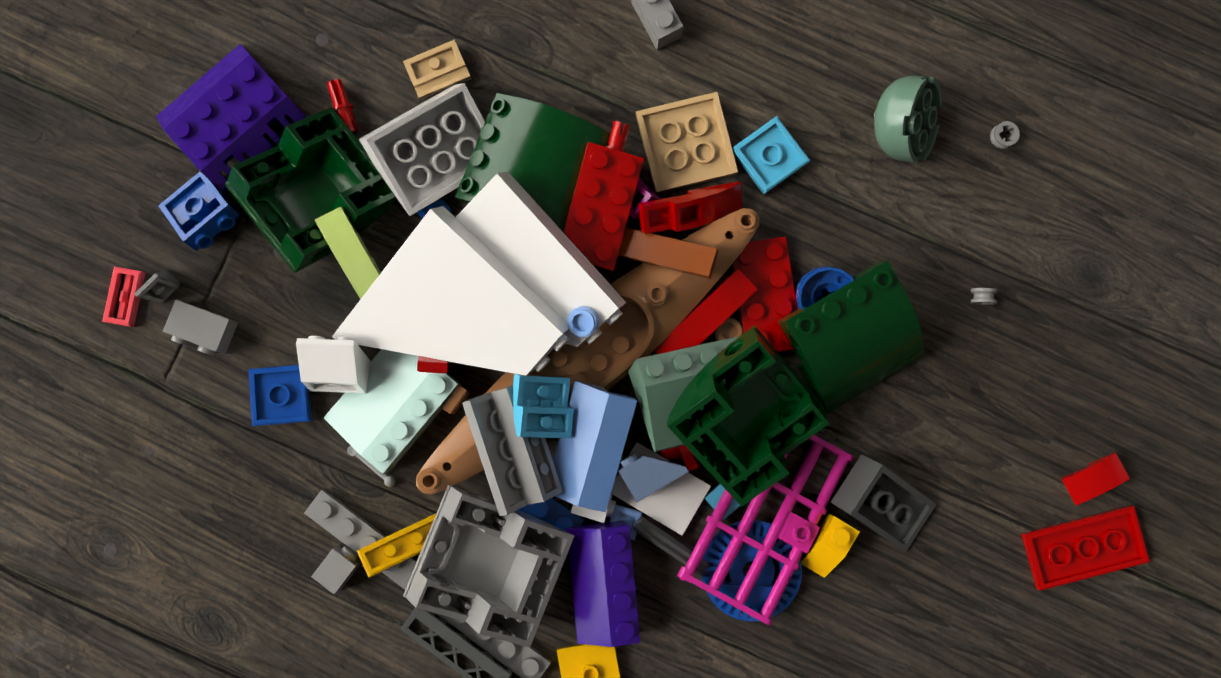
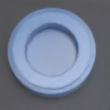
[567,306,599,337]

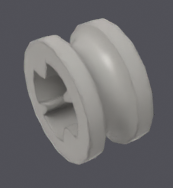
[990,121,1020,149]
[971,288,997,305]

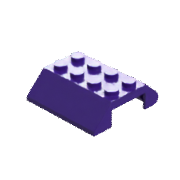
[156,44,306,193]

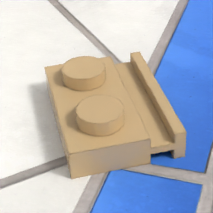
[403,40,471,101]

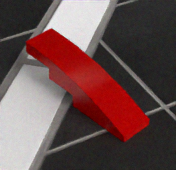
[654,268,758,354]

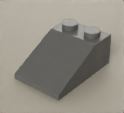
[831,454,936,552]

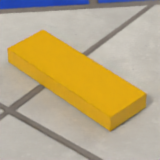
[357,514,436,578]

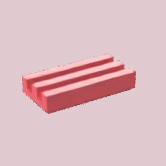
[102,266,146,327]

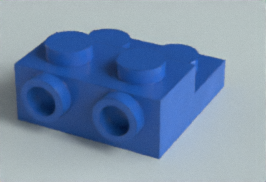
[158,172,240,251]

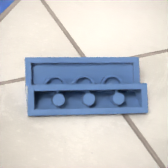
[553,380,637,512]

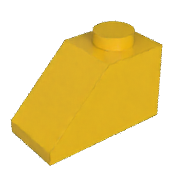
[801,514,860,578]

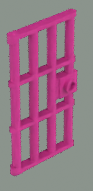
[677,435,854,626]

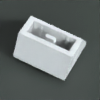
[296,336,371,393]

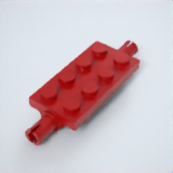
[563,121,644,271]

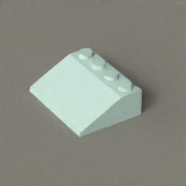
[324,349,462,474]

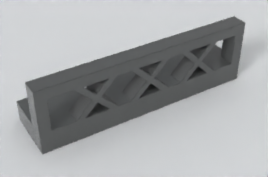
[400,608,512,678]

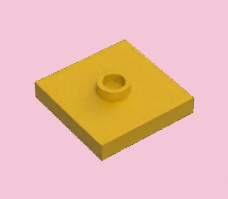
[556,644,620,678]

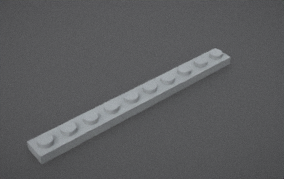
[304,489,551,678]

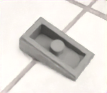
[134,270,181,303]

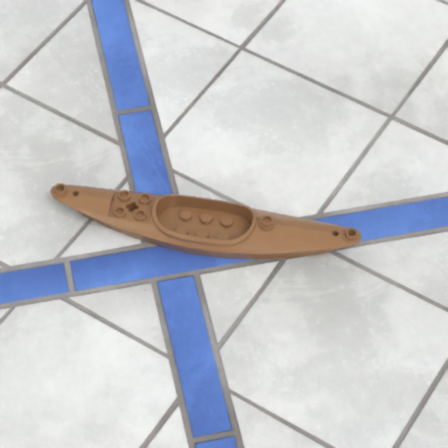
[416,208,759,495]

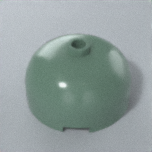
[874,75,942,163]

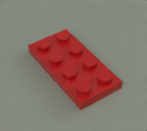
[732,236,797,352]

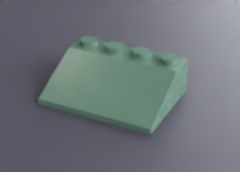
[628,336,740,453]

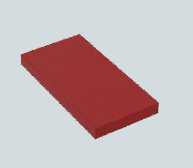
[1021,505,1150,591]

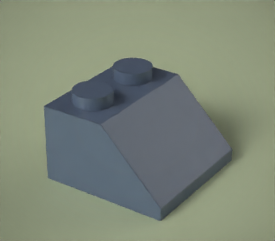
[618,453,688,502]

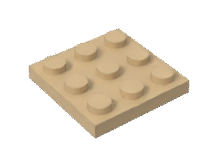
[635,92,738,194]

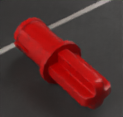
[327,79,359,135]

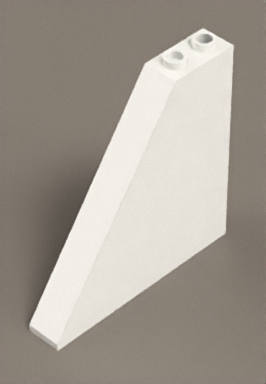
[455,172,626,347]
[332,206,569,376]

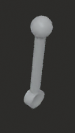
[347,445,395,487]

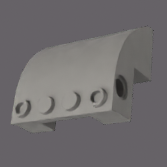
[403,485,574,648]

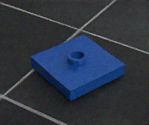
[248,365,312,426]

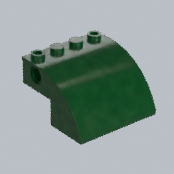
[455,93,611,232]
[225,107,397,273]
[778,260,924,415]
[667,325,830,507]

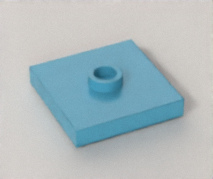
[732,116,810,195]

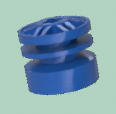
[795,266,854,309]

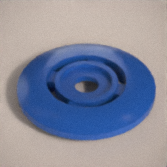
[702,520,802,622]

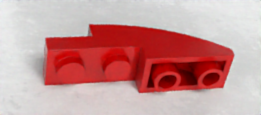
[639,181,743,234]

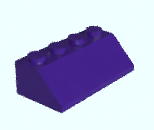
[566,520,640,647]

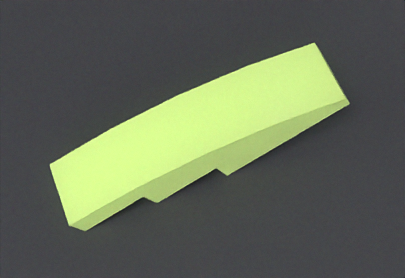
[315,207,381,299]

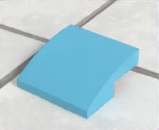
[513,374,574,438]

